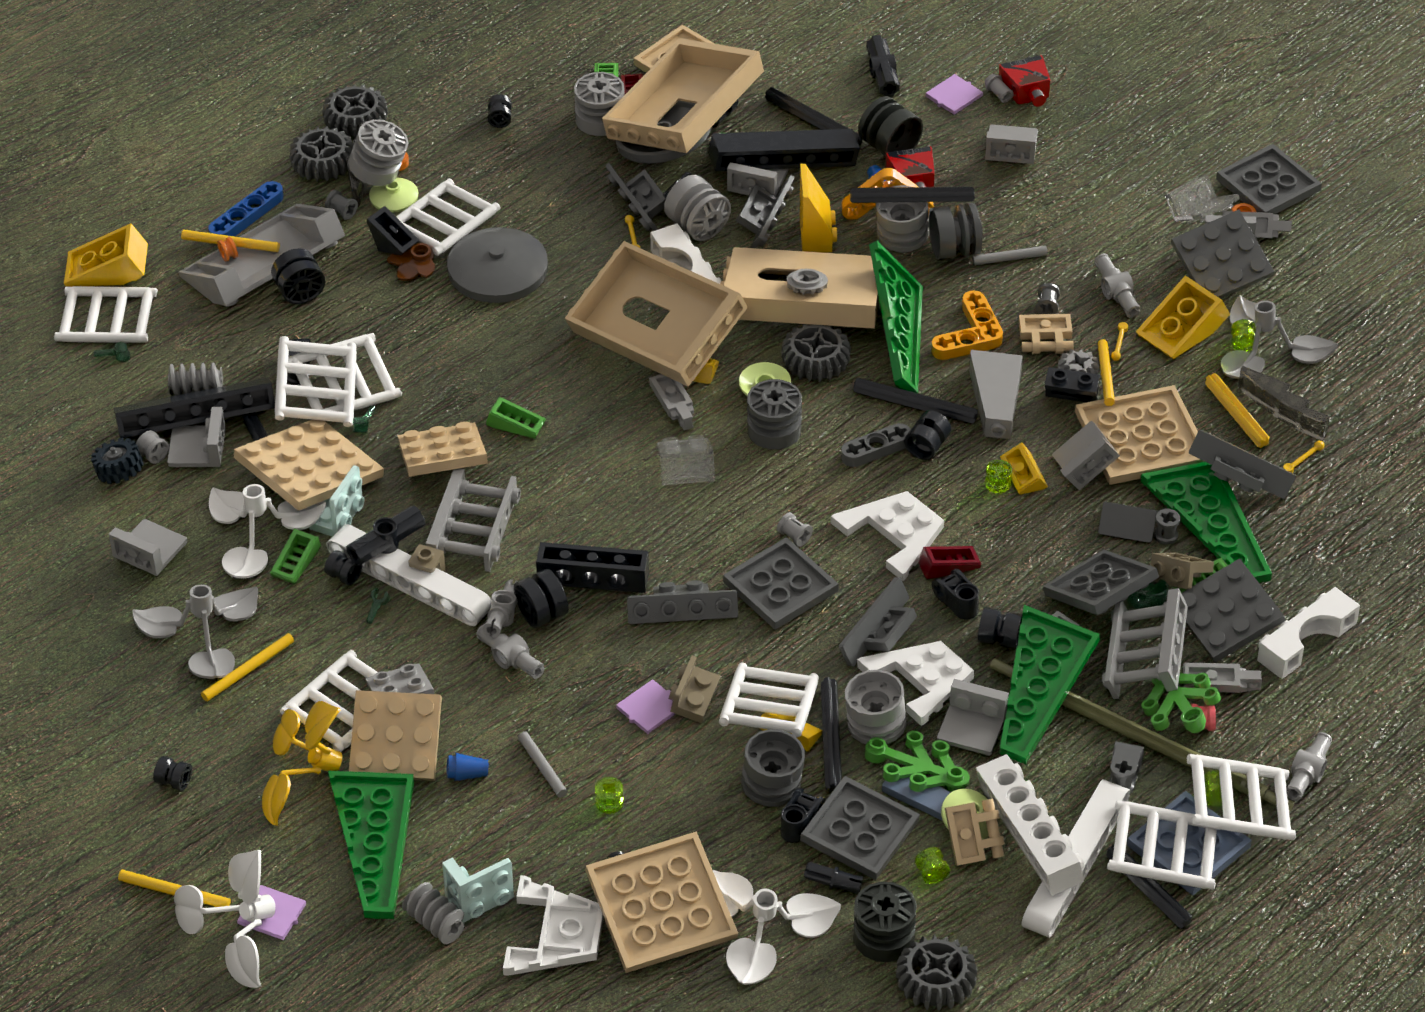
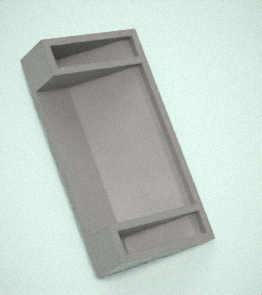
[178,204,345,307]

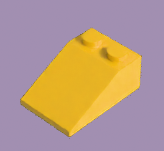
[800,164,837,253]
[64,223,148,287]
[1136,275,1230,359]

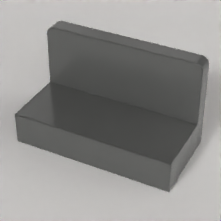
[1098,501,1158,542]

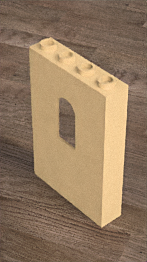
[602,38,764,153]
[565,241,748,387]
[720,247,879,328]

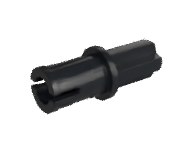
[804,862,864,895]

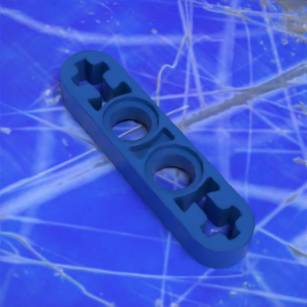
[208,181,284,236]

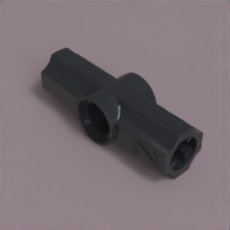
[866,35,900,97]
[346,505,425,566]

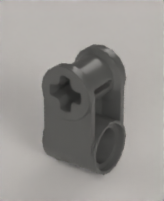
[1109,741,1144,794]

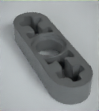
[841,423,911,467]

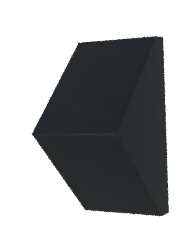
[367,206,419,256]

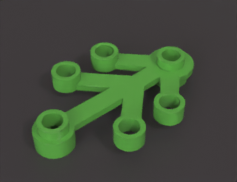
[1141,673,1221,733]
[864,731,970,792]

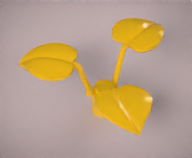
[262,701,342,826]

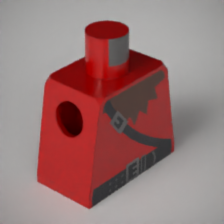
[999,55,1050,107]
[885,146,935,187]

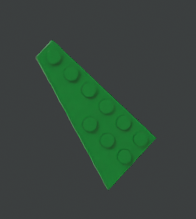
[869,241,923,393]
[1141,462,1272,583]
[1000,605,1100,765]
[328,771,414,919]

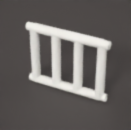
[396,178,501,256]
[54,286,158,343]
[288,333,402,412]
[275,336,357,427]
[279,650,378,752]
[719,663,819,737]
[1187,754,1296,840]
[1107,800,1220,890]

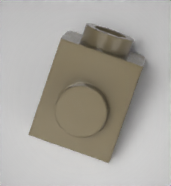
[408,544,446,573]

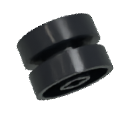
[271,248,326,304]
[513,569,569,628]

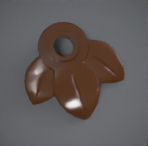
[387,243,435,281]

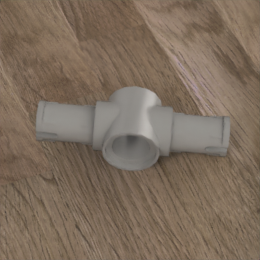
[1094,253,1141,318]
[483,579,518,638]
[477,624,545,679]
[1287,732,1332,801]

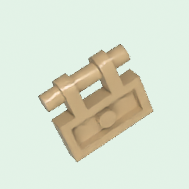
[1019,314,1074,355]
[945,799,1005,866]

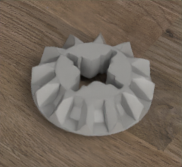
[787,269,828,295]
[1058,349,1100,374]

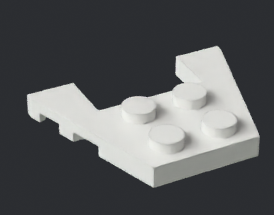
[831,491,944,581]
[857,641,974,726]
[503,875,604,976]

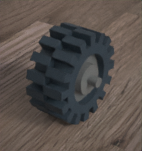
[91,438,143,484]

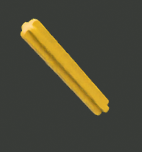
[1205,373,1270,448]

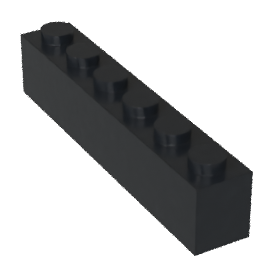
[708,129,860,171]
[113,378,275,438]

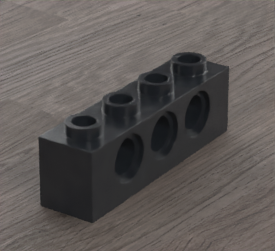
[536,542,649,593]

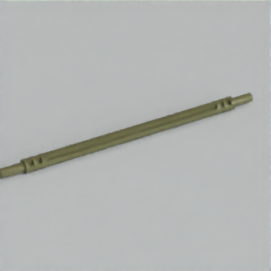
[990,658,1294,812]

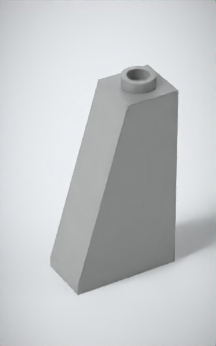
[969,350,1023,439]

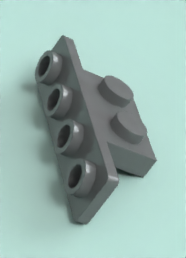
[605,163,666,231]
[736,175,795,248]
[1189,430,1296,499]
[839,577,917,666]
[627,580,738,624]

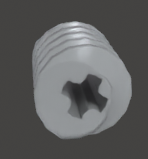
[168,363,223,396]
[402,882,464,944]

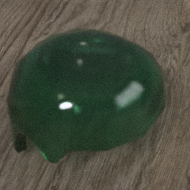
[1126,579,1169,610]

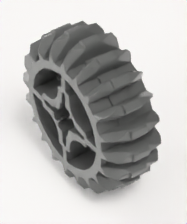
[322,84,388,139]
[289,126,353,182]
[781,324,851,382]
[896,934,977,1011]

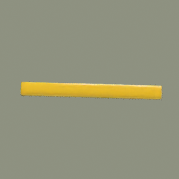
[181,230,280,252]
[1097,339,1115,406]
[201,633,294,702]
[118,870,231,907]

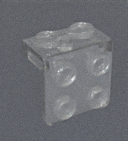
[657,435,715,486]

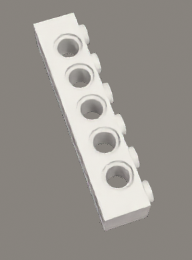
[976,754,1085,896]

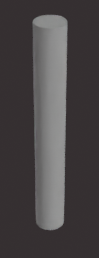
[972,246,1048,266]
[518,731,568,798]

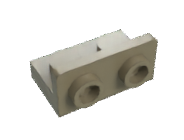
[1151,552,1214,589]
[668,655,721,723]

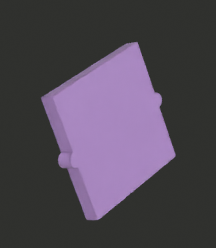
[926,74,983,115]
[616,679,676,734]
[237,885,306,940]

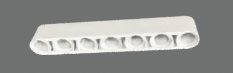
[326,524,491,626]
[1022,779,1130,938]

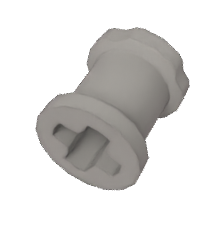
[777,512,813,547]

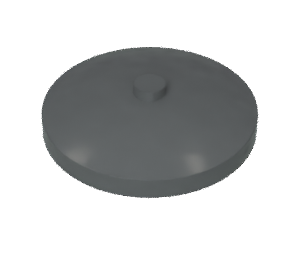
[615,100,711,163]
[447,227,548,303]

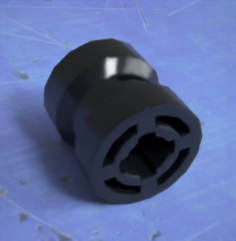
[487,94,512,128]
[324,550,362,586]
[153,756,192,791]

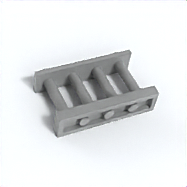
[426,468,521,572]
[1102,588,1188,699]

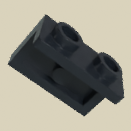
[1045,367,1100,403]

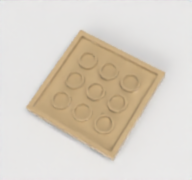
[1075,385,1205,485]
[234,420,384,511]
[585,831,738,973]

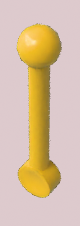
[625,215,641,248]
[1111,322,1128,361]
[1283,440,1324,473]

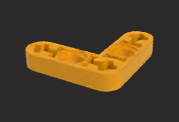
[841,168,934,219]
[931,290,1003,360]

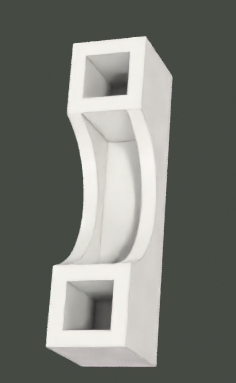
[650,223,721,284]
[1257,587,1360,679]

